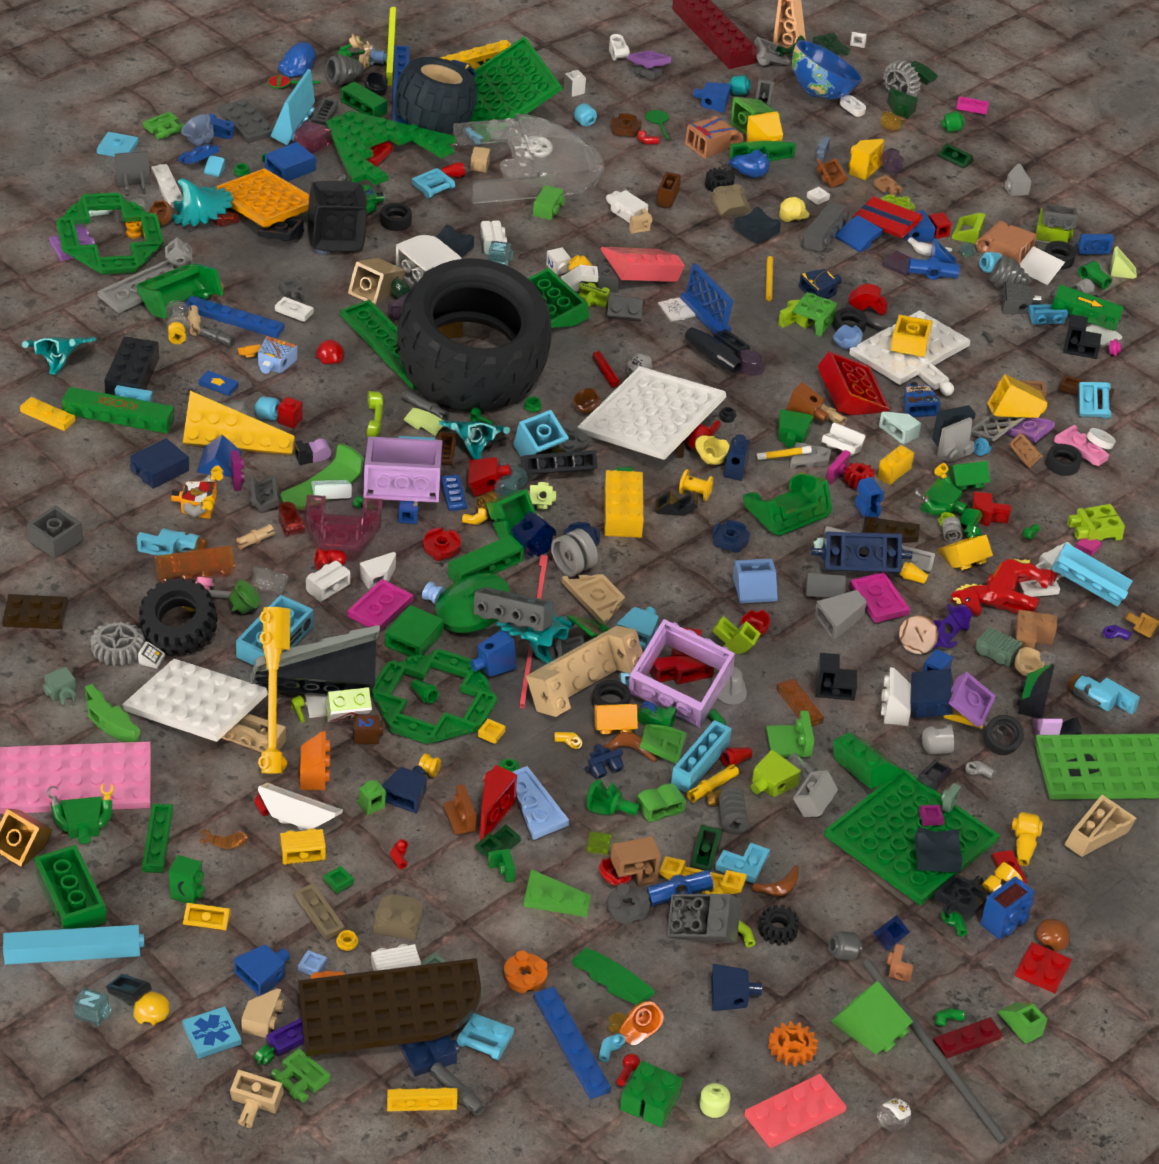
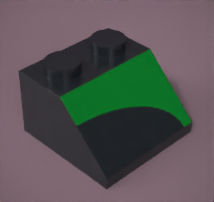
[1016,664,1055,719]

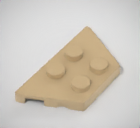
[561,574,625,625]

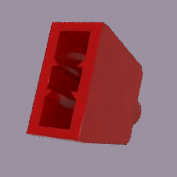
[468,457,512,497]

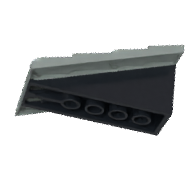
[249,625,380,696]

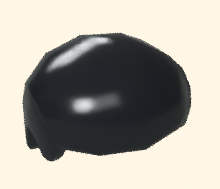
[364,72,388,96]

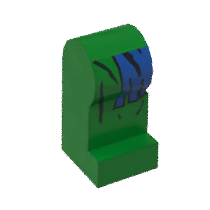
[637,701,677,727]

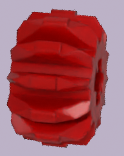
[844,462,875,491]

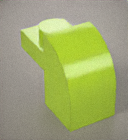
[778,300,815,329]
[712,616,761,654]

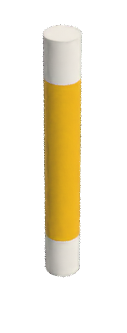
[757,446,812,460]

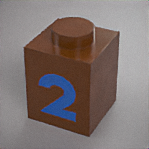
[354,715,383,744]

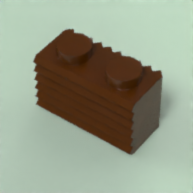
[656,172,681,208]

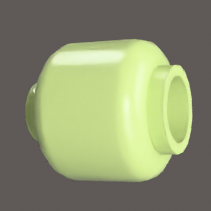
[699,1083,731,1118]

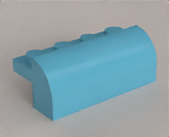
[1051,543,1133,607]

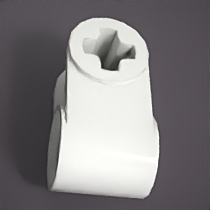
[609,34,629,60]

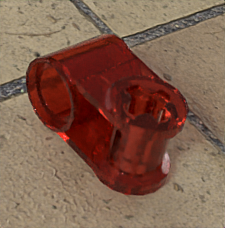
[278,501,305,537]

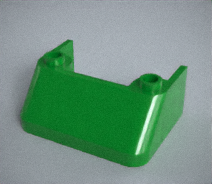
[136,263,224,318]

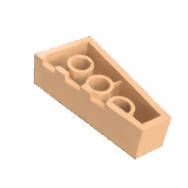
[773,0,806,54]

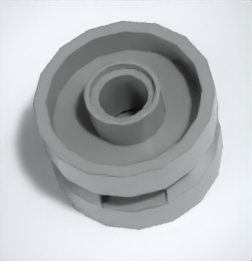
[551,528,598,577]

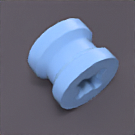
[422,581,446,605]

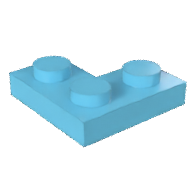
[715,843,770,883]

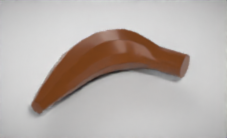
[603,732,658,763]
[753,865,799,897]

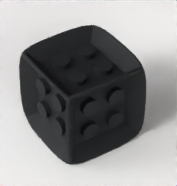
[308,181,367,252]

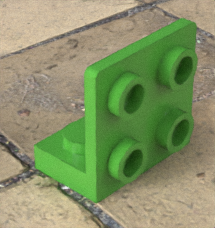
[793,292,838,337]
[766,711,814,757]

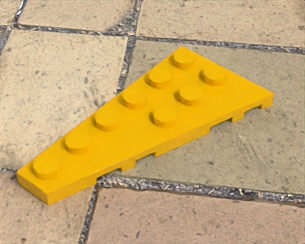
[183,391,295,455]

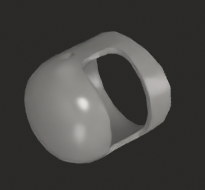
[922,724,954,755]

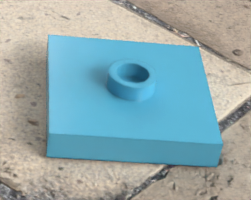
[97,132,139,157]

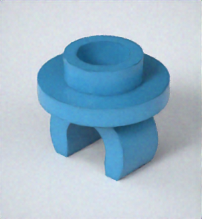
[974,438,993,456]

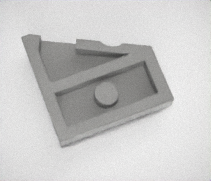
[790,442,832,469]

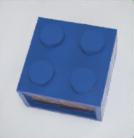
[980,876,1035,940]

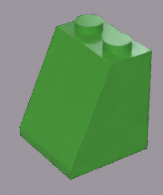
[730,97,780,135]
[831,980,913,1054]

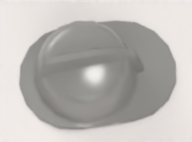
[712,666,747,705]

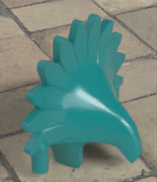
[171,178,234,226]
[22,337,96,375]
[438,420,510,460]
[497,612,574,664]

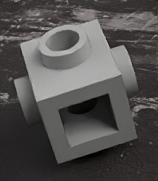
[165,237,192,267]

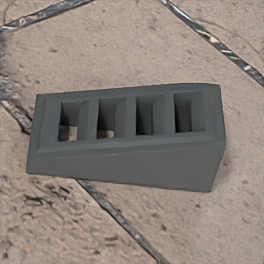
[312,97,339,125]

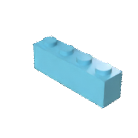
[671,720,732,792]

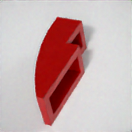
[650,656,714,685]

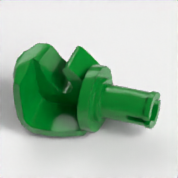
[587,779,640,817]

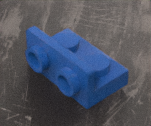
[1075,234,1114,255]

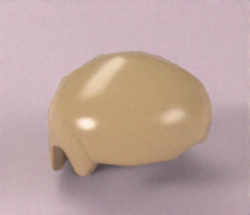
[1014,647,1044,677]

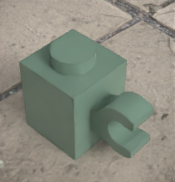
[43,667,76,705]

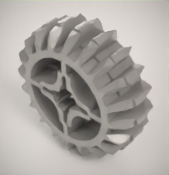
[882,60,921,97]
[91,620,145,667]

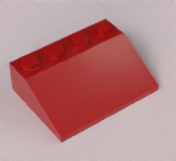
[817,351,890,415]

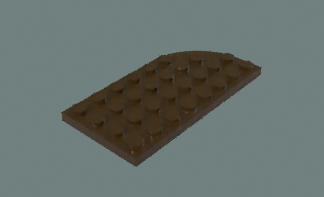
[298,958,481,1056]

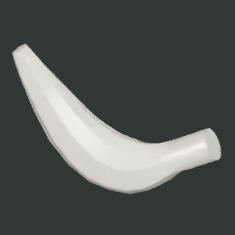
[908,237,952,256]

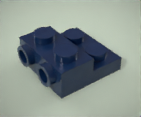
[399,1033,459,1077]

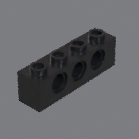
[520,450,598,475]

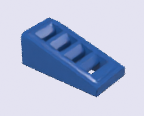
[441,474,467,511]

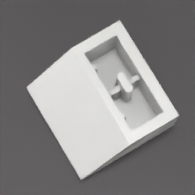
[881,667,911,726]

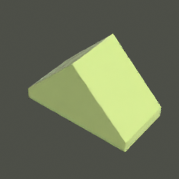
[1110,246,1137,279]

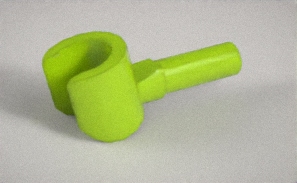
[291,696,305,723]

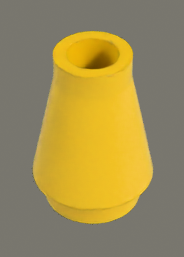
[899,562,929,585]
[1016,834,1037,866]

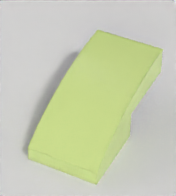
[404,408,444,436]

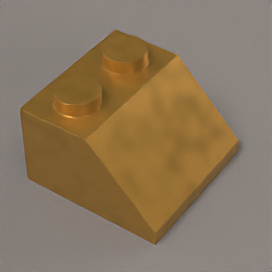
[0,809,53,867]

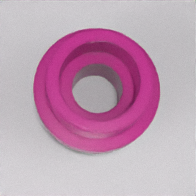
[1109,339,1121,356]

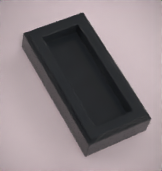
[917,760,952,790]
[106,974,152,1002]

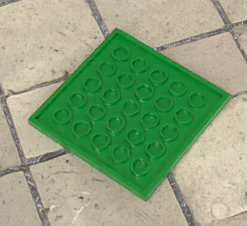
[469,36,563,142]
[824,768,1000,906]

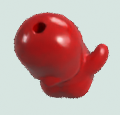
[314,547,347,570]

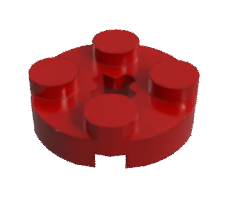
[423,528,461,561]

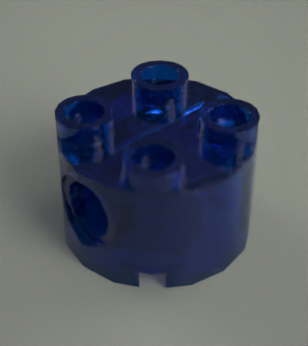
[511,512,557,557]

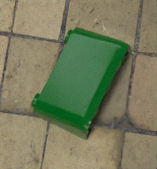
[743,472,832,535]

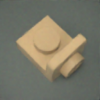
[629,209,652,234]

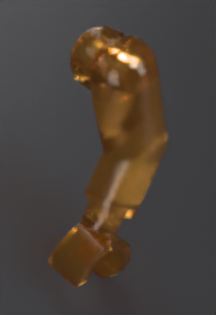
[199,829,248,849]

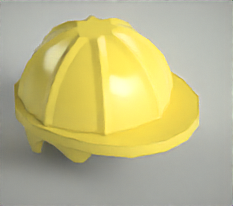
[779,197,810,222]
[695,436,730,465]

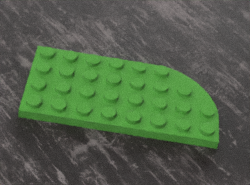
[1034,734,1159,800]

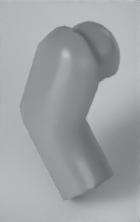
[965,761,996,779]

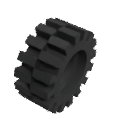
[705,167,735,193]
[759,905,799,946]

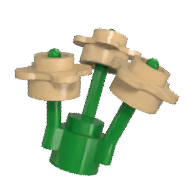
[337,34,373,69]

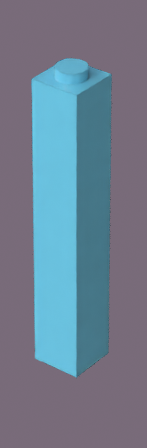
[3,925,144,965]

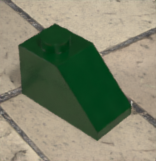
[887,88,918,119]
[690,824,724,871]

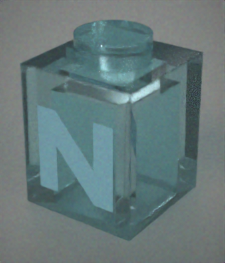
[488,241,514,266]
[73,987,111,1026]

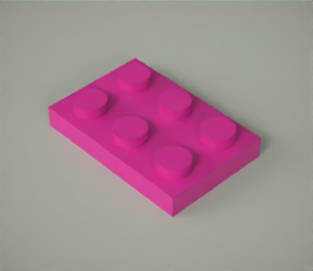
[849,572,910,623]
[347,579,413,631]

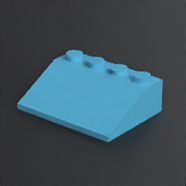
[270,69,315,145]

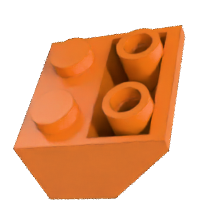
[300,731,330,790]

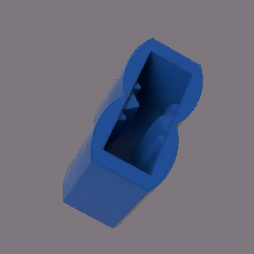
[855,477,884,518]

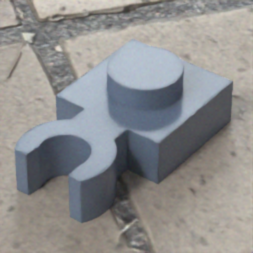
[816,136,830,162]

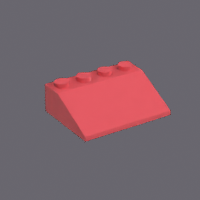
[601,247,685,282]

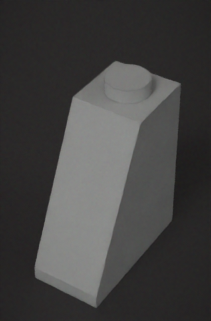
[815,590,867,640]

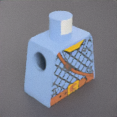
[258,336,297,374]

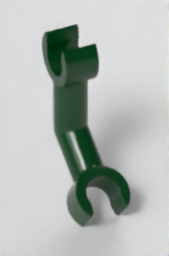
[775,35,806,57]

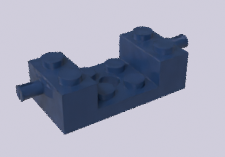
[810,532,912,574]

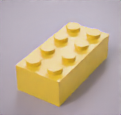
[604,470,644,538]

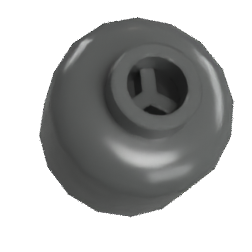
[828,931,863,960]

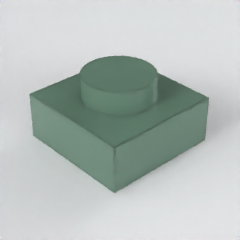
[941,783,961,813]

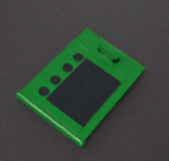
[567,615,610,637]

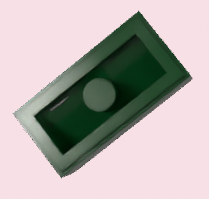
[938,143,974,168]

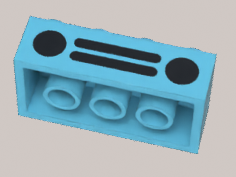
[236,595,314,666]

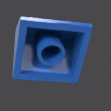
[197,435,241,477]

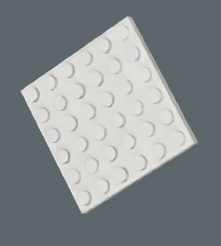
[577,366,726,460]

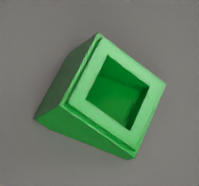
[959,508,982,528]

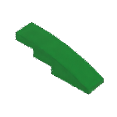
[729,141,796,162]
[572,947,655,1004]

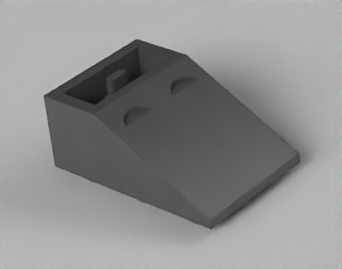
[667,894,741,943]

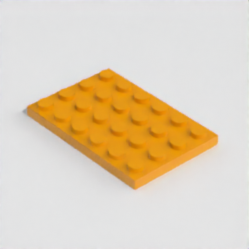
[216,168,309,227]

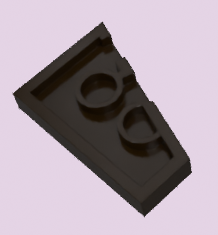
[863,516,920,543]

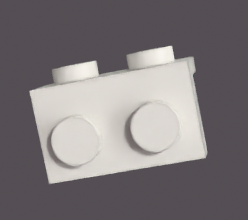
[821,423,866,456]

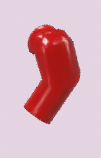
[637,131,659,144]
[255,793,270,816]
[390,839,409,869]

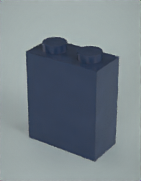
[130,438,189,489]
[911,669,954,718]

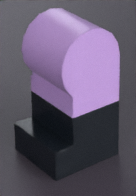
[295,439,332,466]

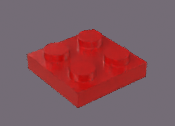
[1015,942,1072,994]

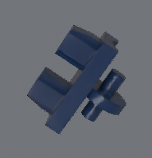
[584,744,624,780]

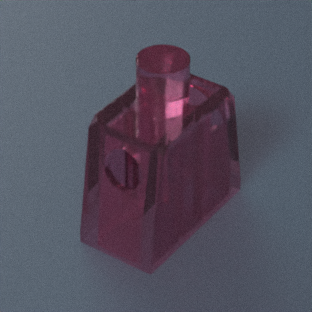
[294,120,331,153]

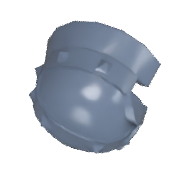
[181,114,214,146]

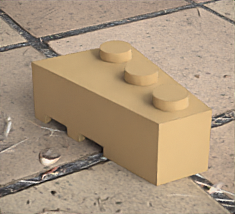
[1065,795,1137,857]

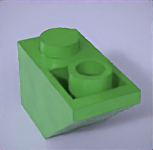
[998,1002,1047,1044]

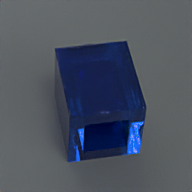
[874,915,910,950]

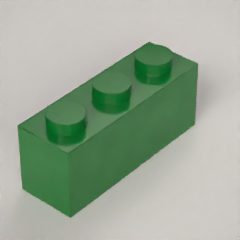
[341,82,388,118]

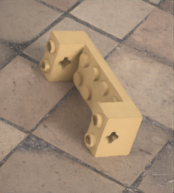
[526,626,643,717]

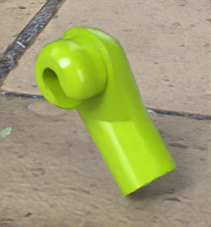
[738,920,756,947]

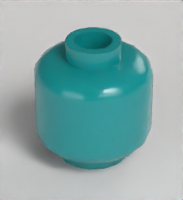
[728,75,751,96]

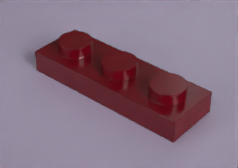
[933,1017,1002,1059]

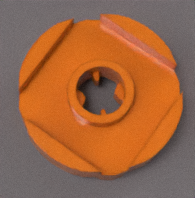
[503,950,548,993]

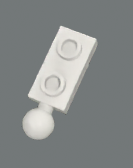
[918,364,954,396]

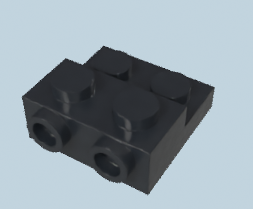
[259,218,304,241]

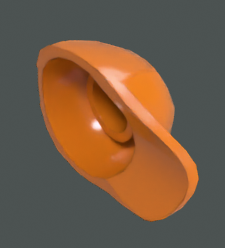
[619,1001,664,1045]

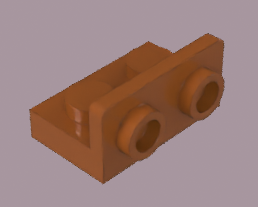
[444,784,476,835]

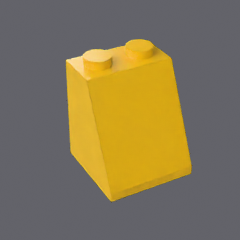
[987,374,1047,418]

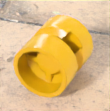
[982,862,1023,903]

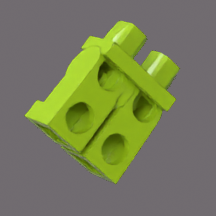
[1067,504,1125,541]

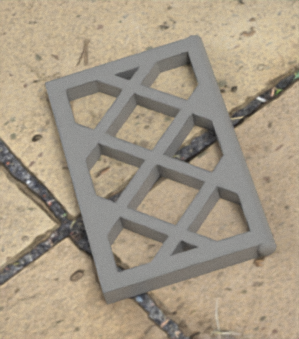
[971,413,1026,442]

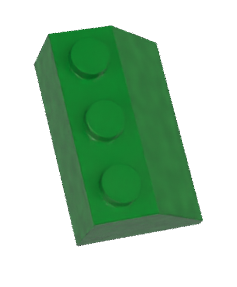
[833,732,904,789]

